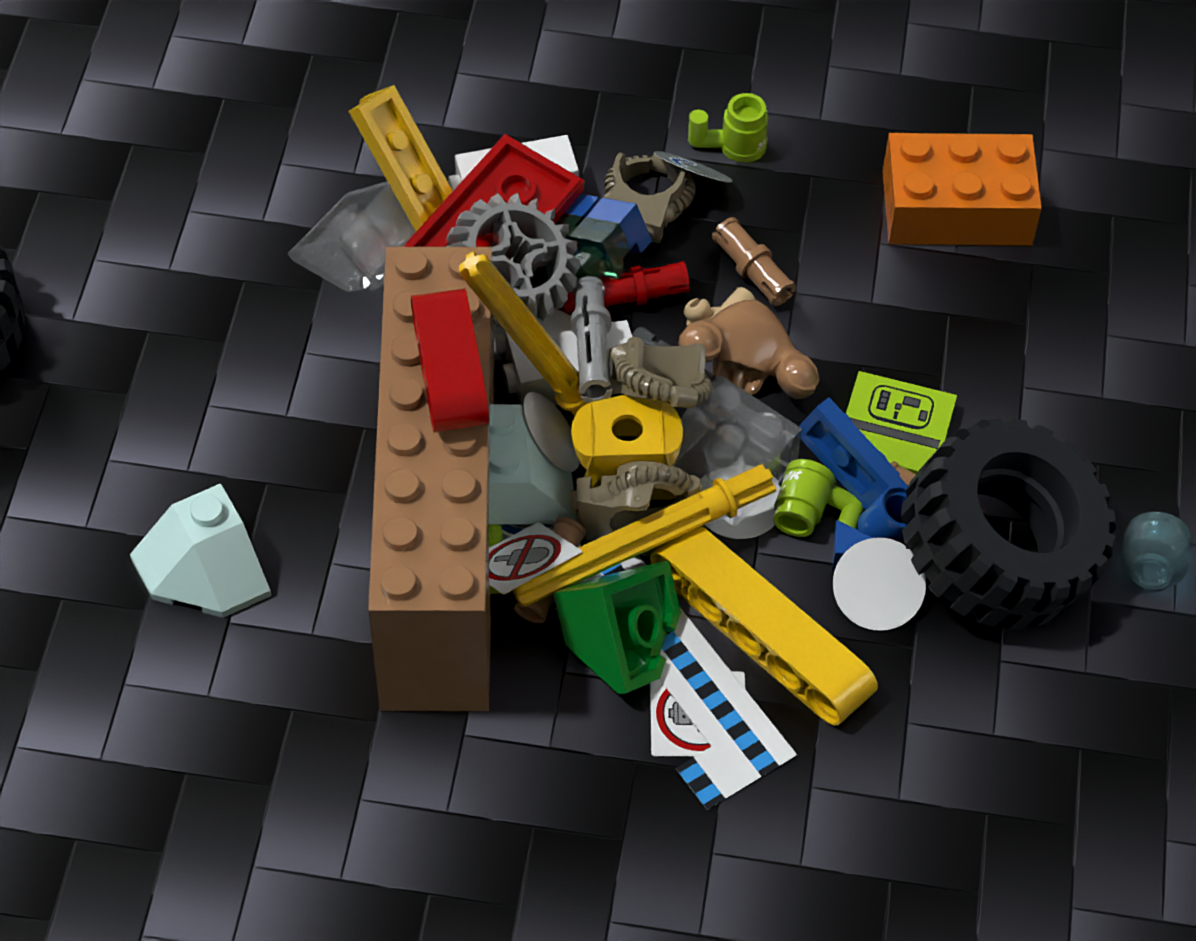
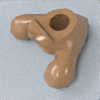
[678,300,820,400]

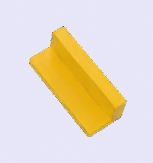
[349,85,452,231]

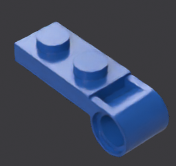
[794,397,908,542]

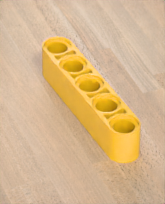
[650,526,878,726]

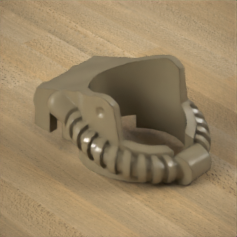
[603,152,696,244]
[609,337,713,409]
[571,461,702,557]

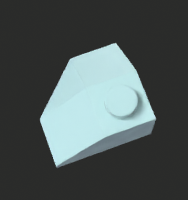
[130,483,271,618]

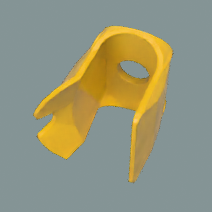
[571,395,683,500]

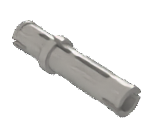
[570,276,613,403]

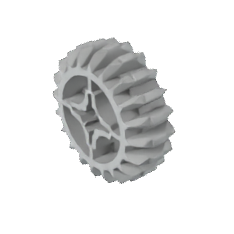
[446,193,580,321]

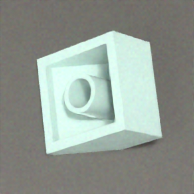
[489,404,577,525]

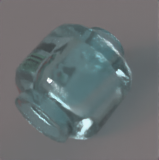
[1120,511,1193,590]

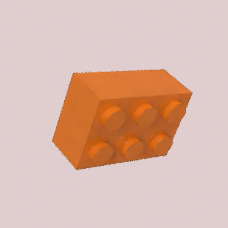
[883,133,1042,246]

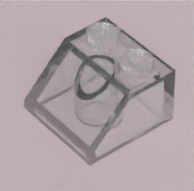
[287,181,416,292]
[672,375,802,529]

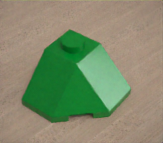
[553,561,681,694]

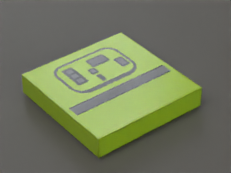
[846,371,957,474]

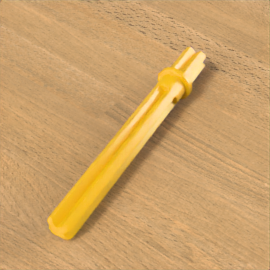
[459,251,588,416]
[512,464,776,607]

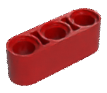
[410,288,490,433]

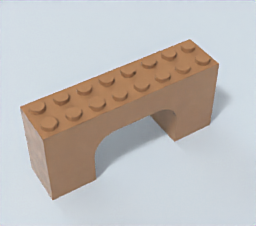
[368,247,495,711]

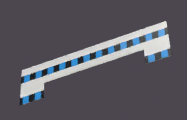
[551,538,797,810]

